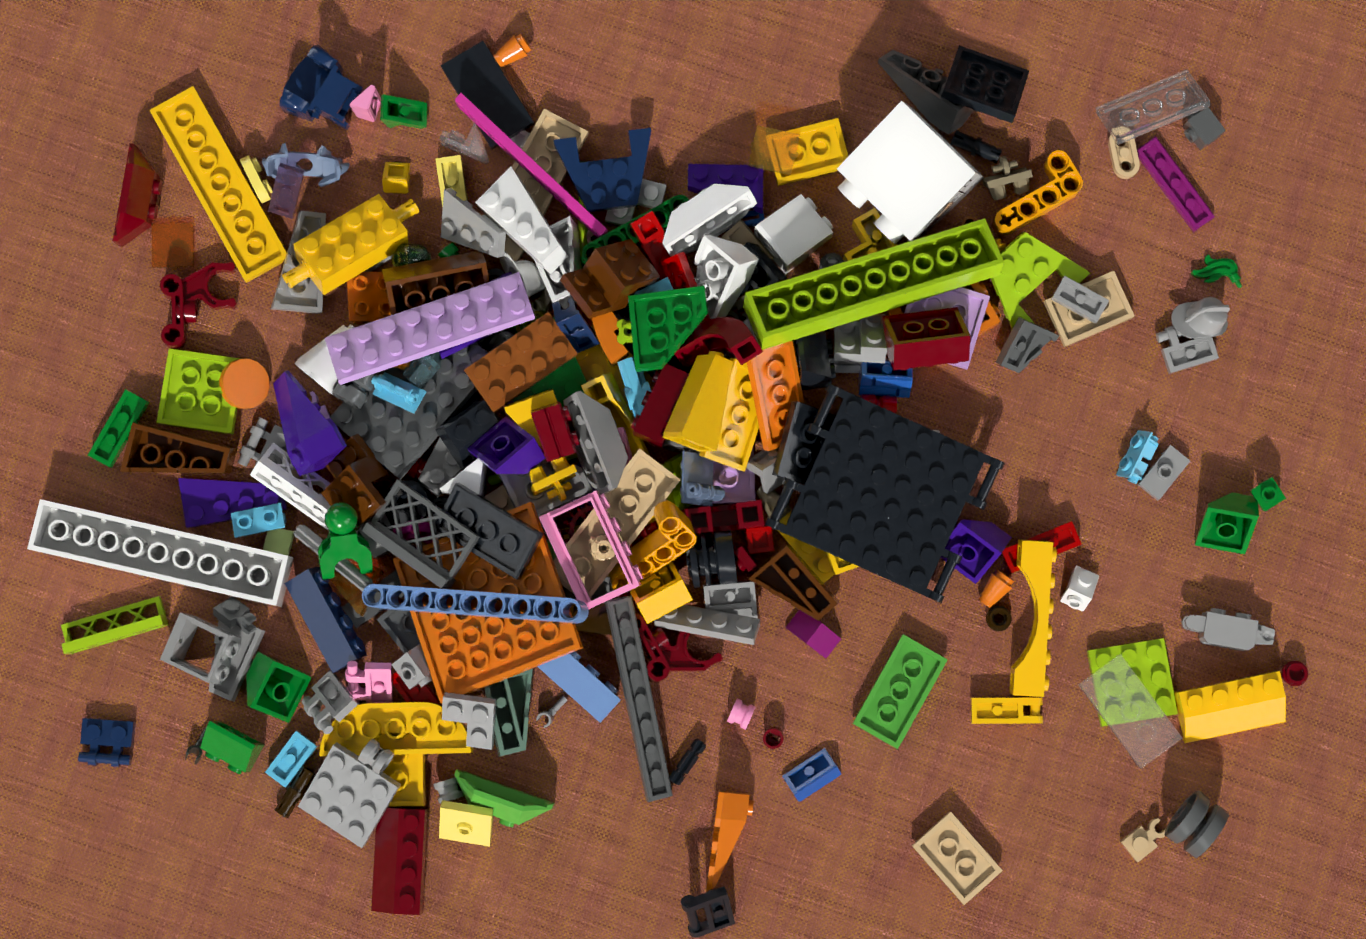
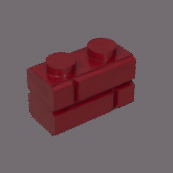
[531,401,580,462]

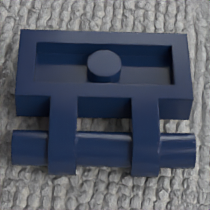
[78,718,136,767]

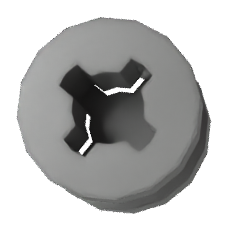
[433,777,464,804]

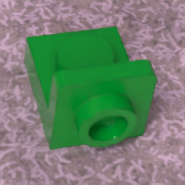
[1251,477,1286,511]

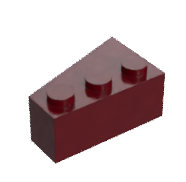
[631,364,689,448]

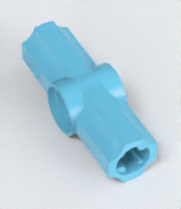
[617,357,651,418]

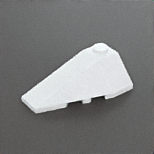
[691,234,759,334]

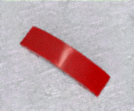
[630,211,670,280]

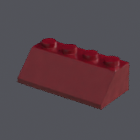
[371,807,429,915]

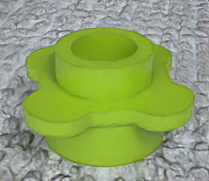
[617,319,633,345]

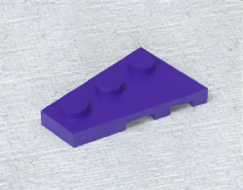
[688,164,763,214]

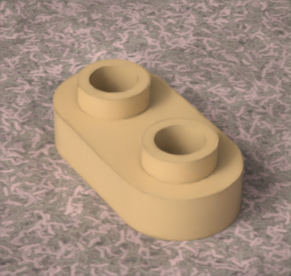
[1108,128,1140,179]

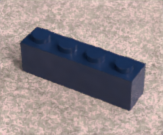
[284,566,368,673]

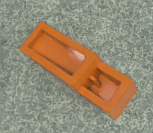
[592,312,629,367]

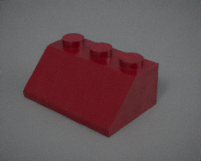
[882,307,970,370]

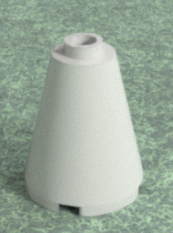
[295,324,355,395]

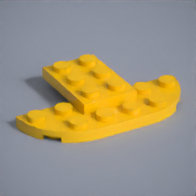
[319,702,473,807]

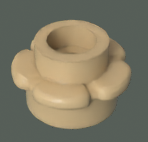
[591,535,615,561]

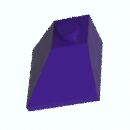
[467,416,545,474]
[940,520,1012,584]

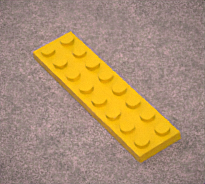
[150,86,287,283]

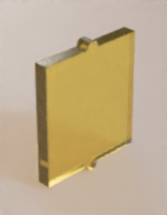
[748,125,800,175]

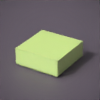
[263,528,294,556]

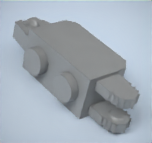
[1180,608,1275,651]

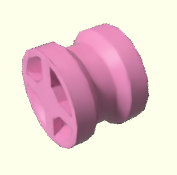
[727,698,756,730]

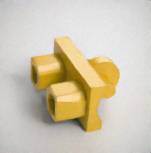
[529,457,577,502]

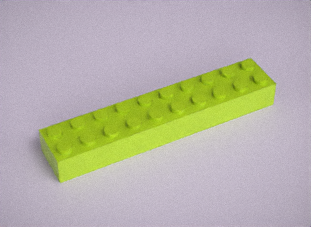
[743,218,1004,350]

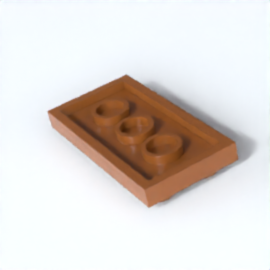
[464,312,578,413]

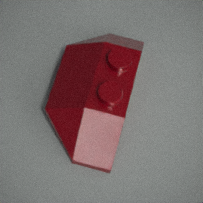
[112,143,163,246]

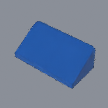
[782,748,841,802]

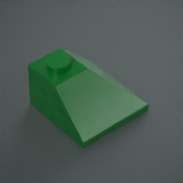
[1195,492,1259,554]
[246,652,312,723]

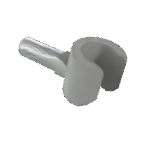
[536,696,567,728]

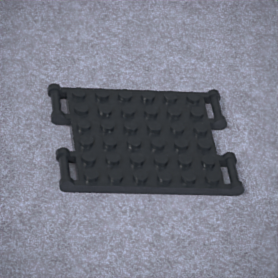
[765,383,1005,603]

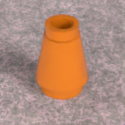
[493,33,532,68]
[979,569,1014,608]

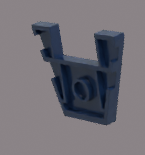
[553,128,651,212]

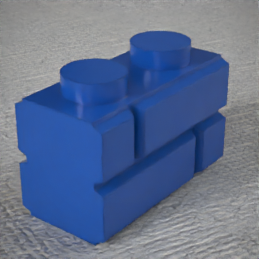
[858,360,913,398]

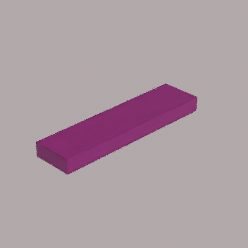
[1137,136,1215,232]

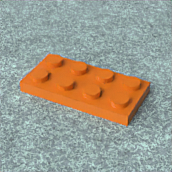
[747,341,804,451]

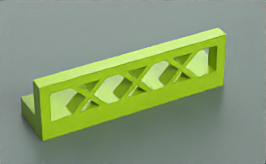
[61,596,169,654]

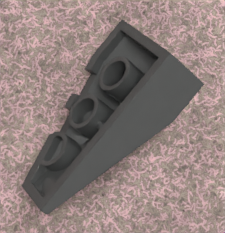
[878,50,974,135]

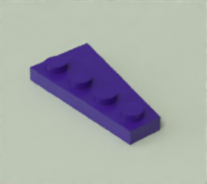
[178,478,288,528]

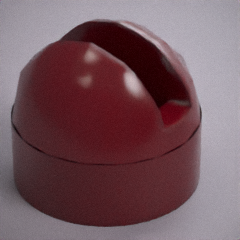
[763,727,784,749]

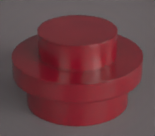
[1282,661,1308,686]

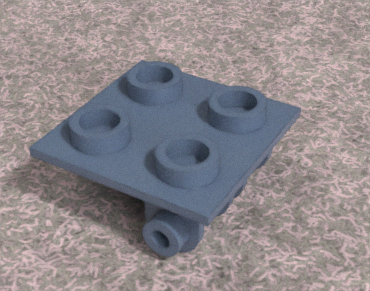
[680,451,725,507]

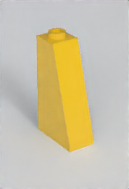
[663,351,733,452]

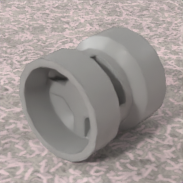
[358,739,394,775]

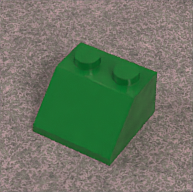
[200,721,265,774]

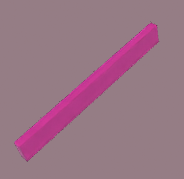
[455,93,608,238]

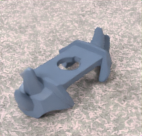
[262,143,350,187]

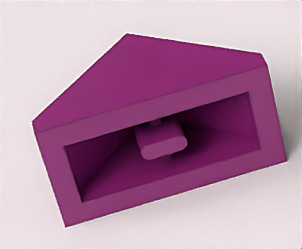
[786,610,841,659]

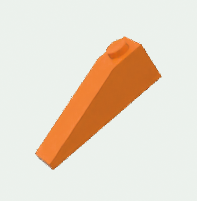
[706,790,754,892]

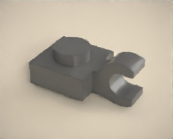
[213,596,256,634]

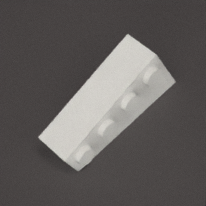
[476,167,568,275]

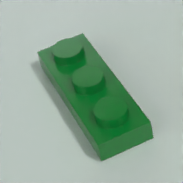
[88,389,150,468]

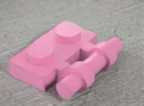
[345,661,393,705]

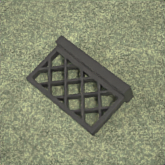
[362,479,480,589]

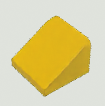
[382,162,410,194]

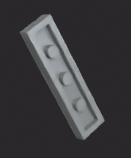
[654,605,760,645]

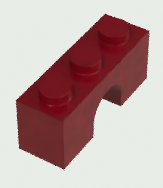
[685,500,764,535]

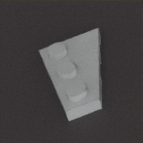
[441,188,506,258]
[209,619,265,702]

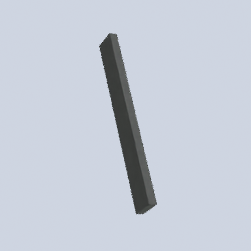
[605,595,673,802]

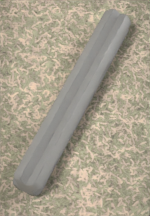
[294,525,373,591]

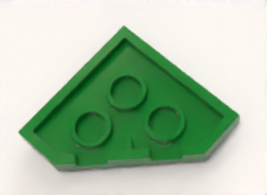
[628,286,708,372]

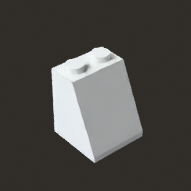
[754,194,833,275]

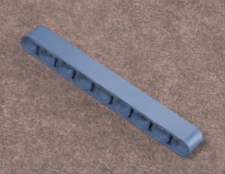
[362,584,589,624]

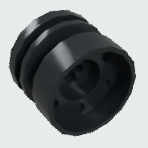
[685,530,737,588]

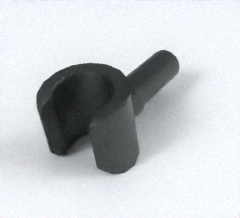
[185,728,206,764]

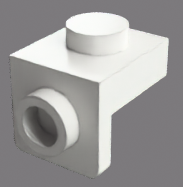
[1060,565,1099,611]

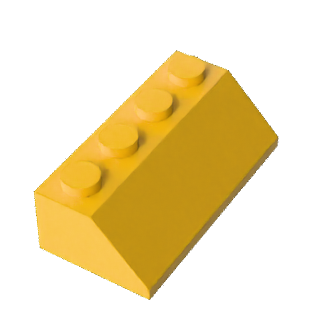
[1174,671,1286,743]

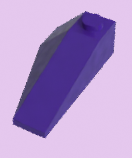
[273,370,347,476]

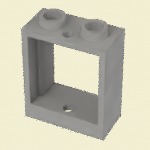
[160,612,242,685]

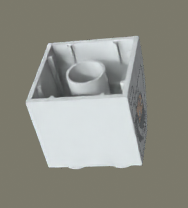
[837,101,984,244]

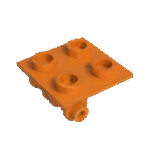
[347,272,391,324]

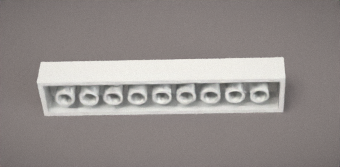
[27,499,294,607]

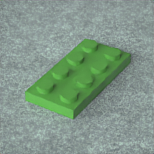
[852,634,948,749]

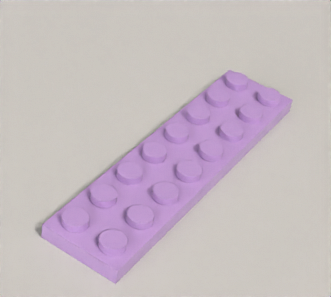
[325,272,535,385]

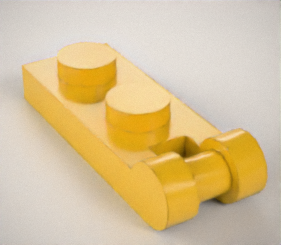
[970,698,1043,724]

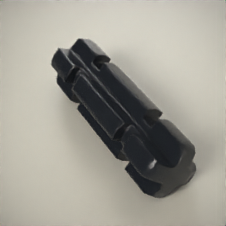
[669,738,706,785]

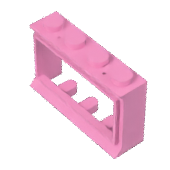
[539,490,643,609]

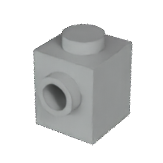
[392,644,432,689]

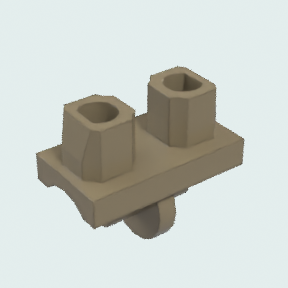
[982,156,1032,200]

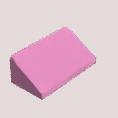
[350,85,381,122]

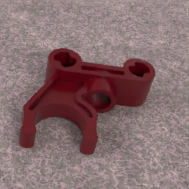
[160,262,237,350]
[635,613,723,683]

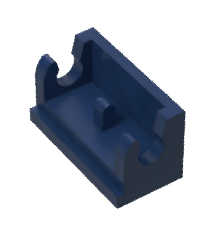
[552,298,600,353]

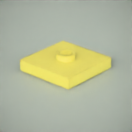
[439,800,493,847]

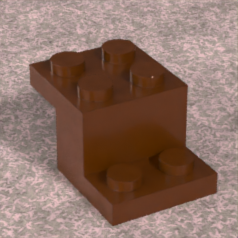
[560,239,660,319]
[321,434,389,531]

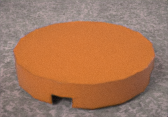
[219,359,270,409]

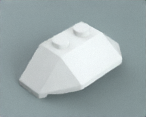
[662,184,757,257]

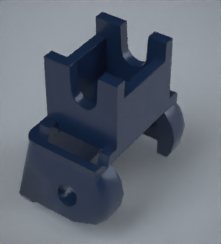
[279,45,364,130]

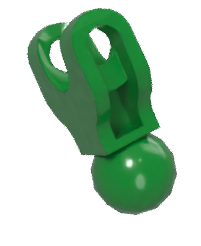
[318,502,373,580]

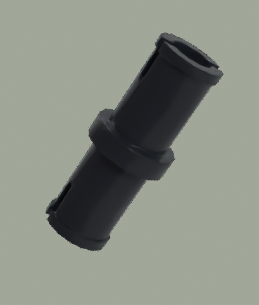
[950,130,1003,164]

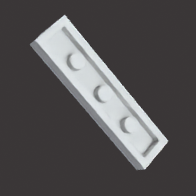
[250,443,331,530]

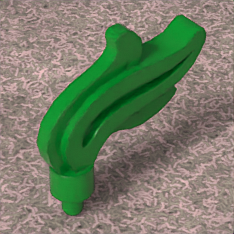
[1191,255,1242,288]

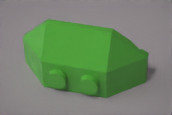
[454,769,555,828]

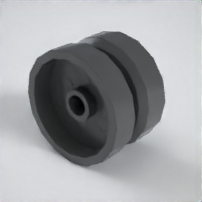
[1164,790,1229,858]

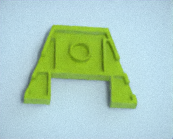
[991,232,1090,331]

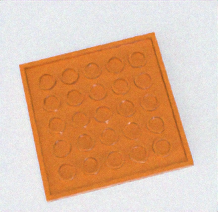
[393,502,583,703]

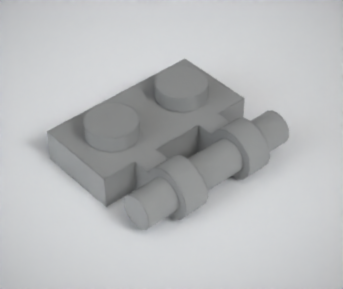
[1156,326,1219,374]
[237,417,287,469]
[302,670,358,734]

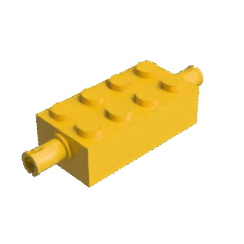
[282,194,419,295]

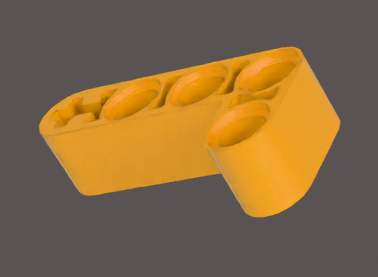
[992,150,1083,236]
[608,501,696,590]

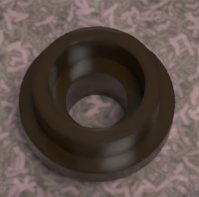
[986,606,1012,631]

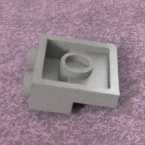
[834,314,887,363]

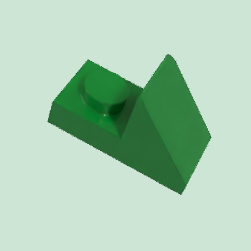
[380,94,427,129]

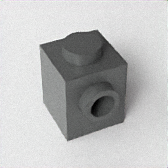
[1183,106,1226,151]

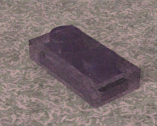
[268,163,305,219]

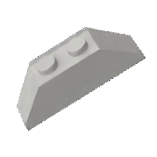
[563,391,628,495]

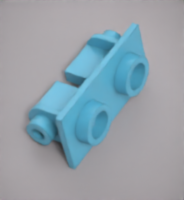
[371,372,426,414]
[1116,430,1159,484]
[231,503,287,538]

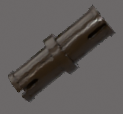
[274,766,316,818]

